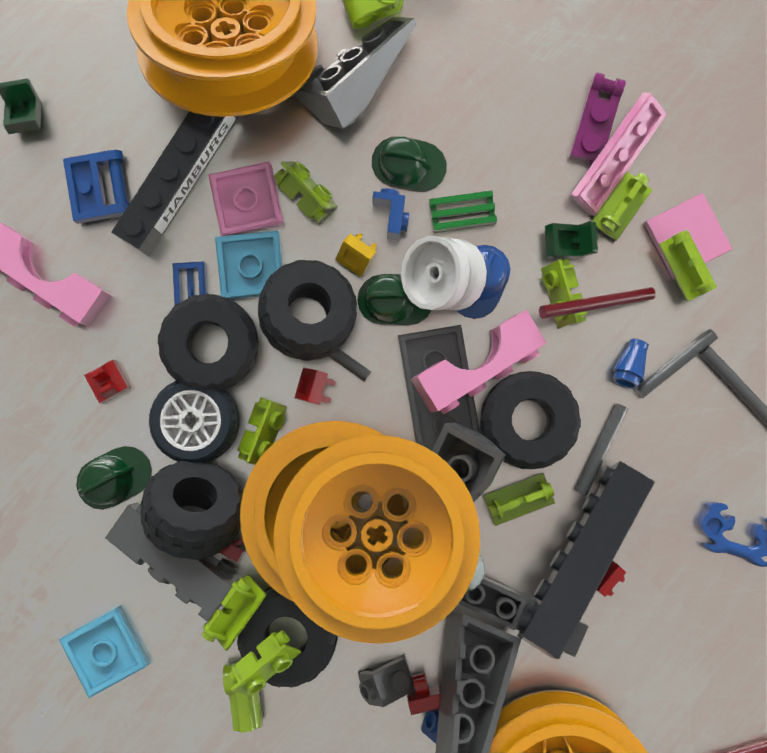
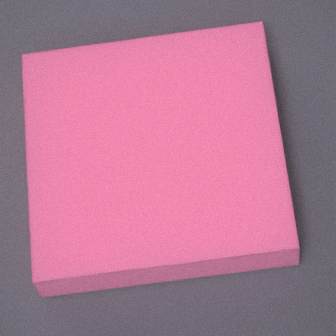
[208,161,285,236]
[643,193,733,279]

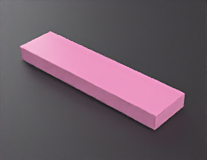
[571,93,667,216]

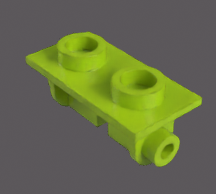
[274,161,337,223]
[592,172,653,241]
[658,230,717,302]
[541,259,588,329]
[237,397,287,465]
[483,473,555,526]
[202,574,267,651]
[228,630,301,696]

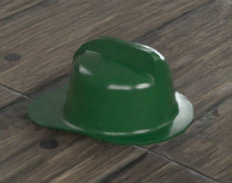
[372,136,447,191]
[357,274,432,325]
[76,446,152,510]

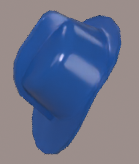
[456,245,511,319]

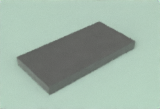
[398,325,480,451]

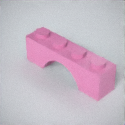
[0,222,111,327]
[410,309,546,414]

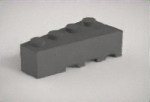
[105,502,242,622]
[435,613,521,753]

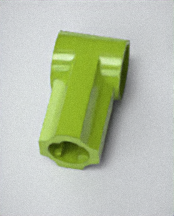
[223,663,263,733]

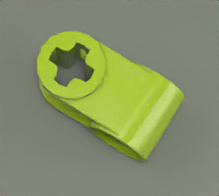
[342,0,403,30]

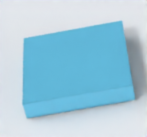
[215,230,283,301]
[59,606,150,698]

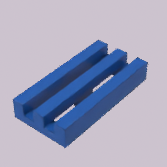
[172,261,209,326]

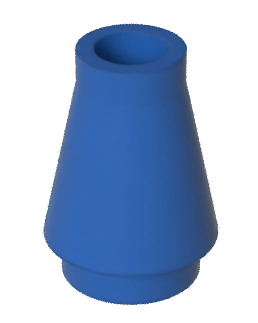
[612,338,649,389]

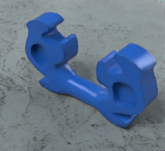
[697,502,767,567]

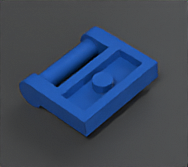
[63,150,130,224]

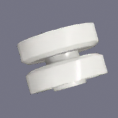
[401,236,487,310]

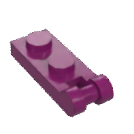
[568,72,626,165]

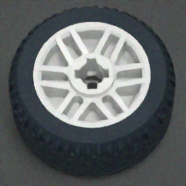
[149,380,239,463]

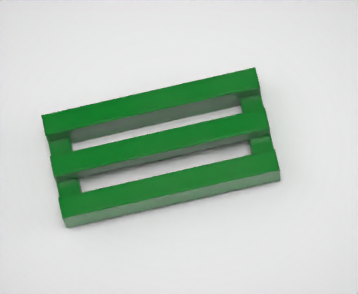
[429,190,497,233]

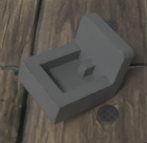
[358,658,415,707]

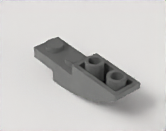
[458,577,589,657]

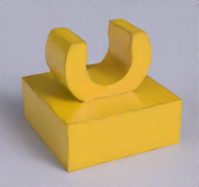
[335,233,377,277]

